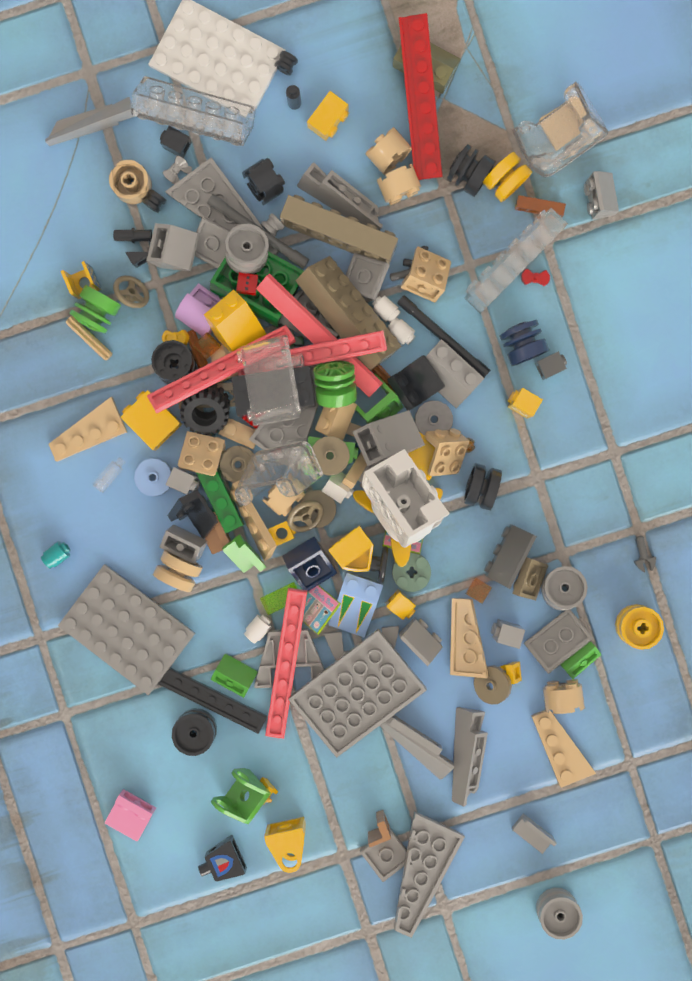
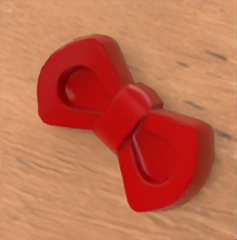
[521,269,550,286]

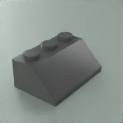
[484,524,537,589]

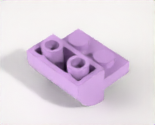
[175,283,222,339]

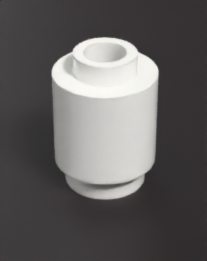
[372,295,401,323]
[387,317,416,345]
[244,614,272,643]

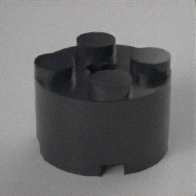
[242,158,285,205]

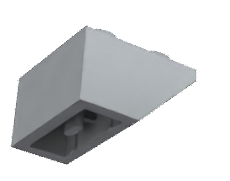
[584,171,619,220]
[147,223,200,271]

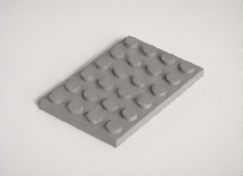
[58,564,196,695]
[288,629,427,758]

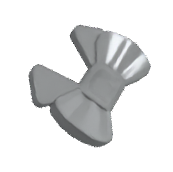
[163,156,192,184]

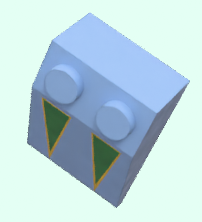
[329,571,383,637]

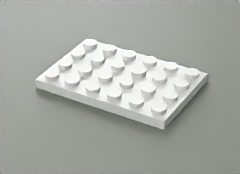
[149,0,286,120]

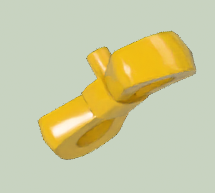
[162,329,189,345]

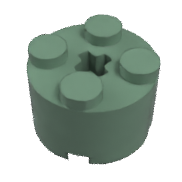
[392,553,431,592]

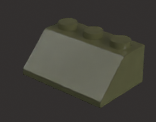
[393,42,461,94]

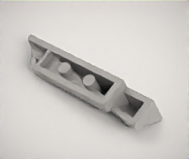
[45,97,136,146]
[297,162,383,231]
[452,707,488,807]
[380,715,455,779]

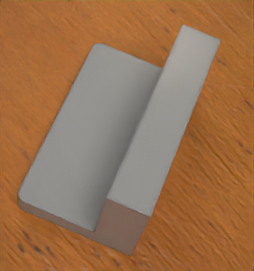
[512,813,557,854]

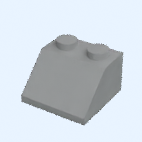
[399,618,443,666]

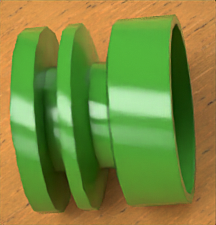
[69,285,121,334]
[313,360,357,408]

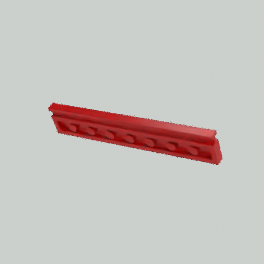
[399,13,443,180]

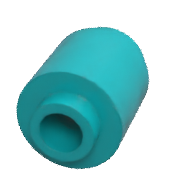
[41,541,71,569]

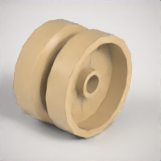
[153,550,203,592]

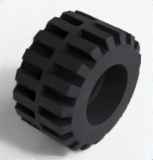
[180,384,230,435]

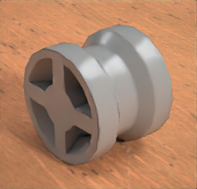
[261,213,285,237]

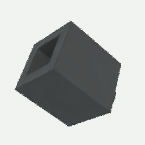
[535,351,567,380]

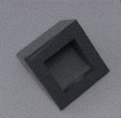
[125,252,148,268]

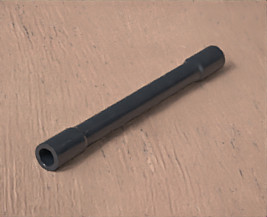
[397,295,491,378]

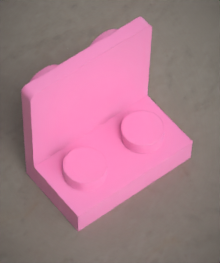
[105,789,156,841]

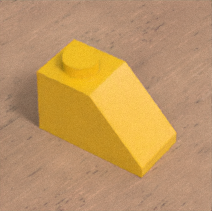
[385,589,416,620]

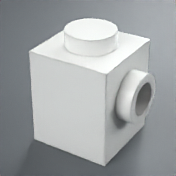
[322,472,354,504]

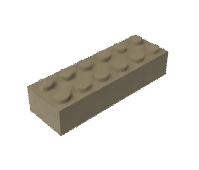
[280,195,398,265]
[295,256,402,371]

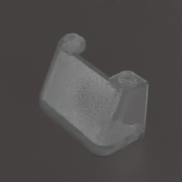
[512,82,608,177]
[237,335,301,426]
[235,441,324,506]

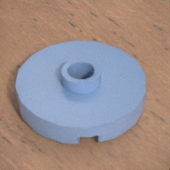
[134,458,172,496]

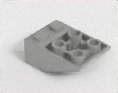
[352,410,425,468]

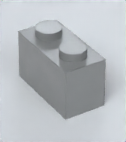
[166,467,201,495]
[160,525,208,564]
[491,619,525,649]

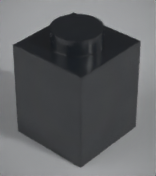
[160,126,192,158]

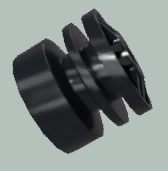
[446,144,496,197]
[151,340,197,385]

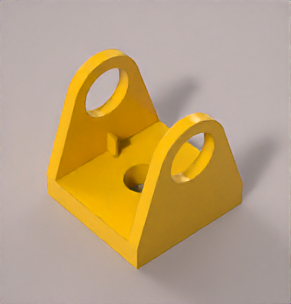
[264,817,306,873]

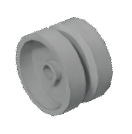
[225,224,269,274]
[541,566,588,611]
[536,888,583,940]

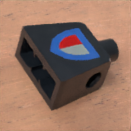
[198,835,247,882]

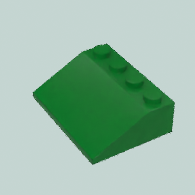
[210,251,304,327]

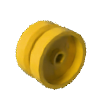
[483,152,533,202]
[615,604,664,650]

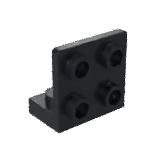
[387,355,445,411]
[167,490,218,539]

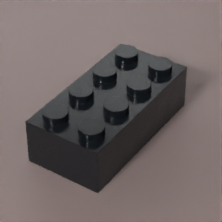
[231,366,316,418]

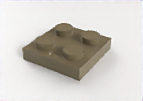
[512,557,548,601]

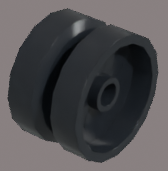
[464,463,502,511]
[172,708,217,756]

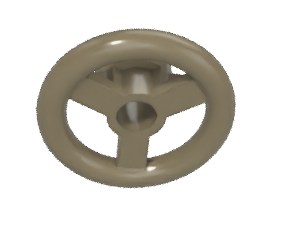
[113,275,149,308]
[287,501,324,532]

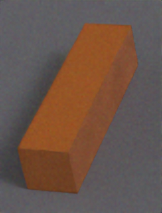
[515,195,566,218]

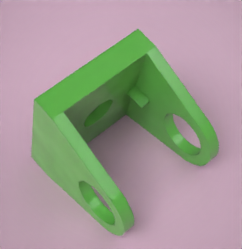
[354,373,404,424]
[211,768,271,824]

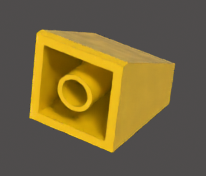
[204,290,267,352]

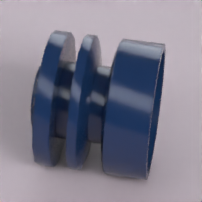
[499,320,549,366]

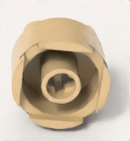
[365,127,412,175]
[109,160,152,204]
[377,164,421,206]
[262,472,305,517]
[543,679,585,714]

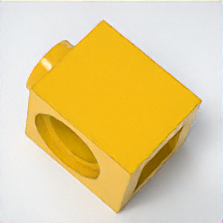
[268,521,297,546]

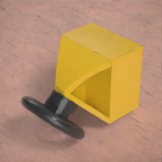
[328,525,388,584]

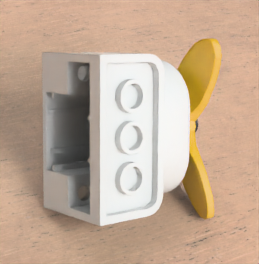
[353,449,450,567]

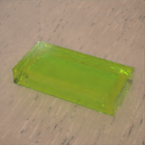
[260,582,298,615]

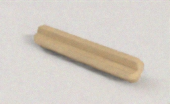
[66,316,112,361]

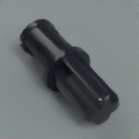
[113,228,152,243]

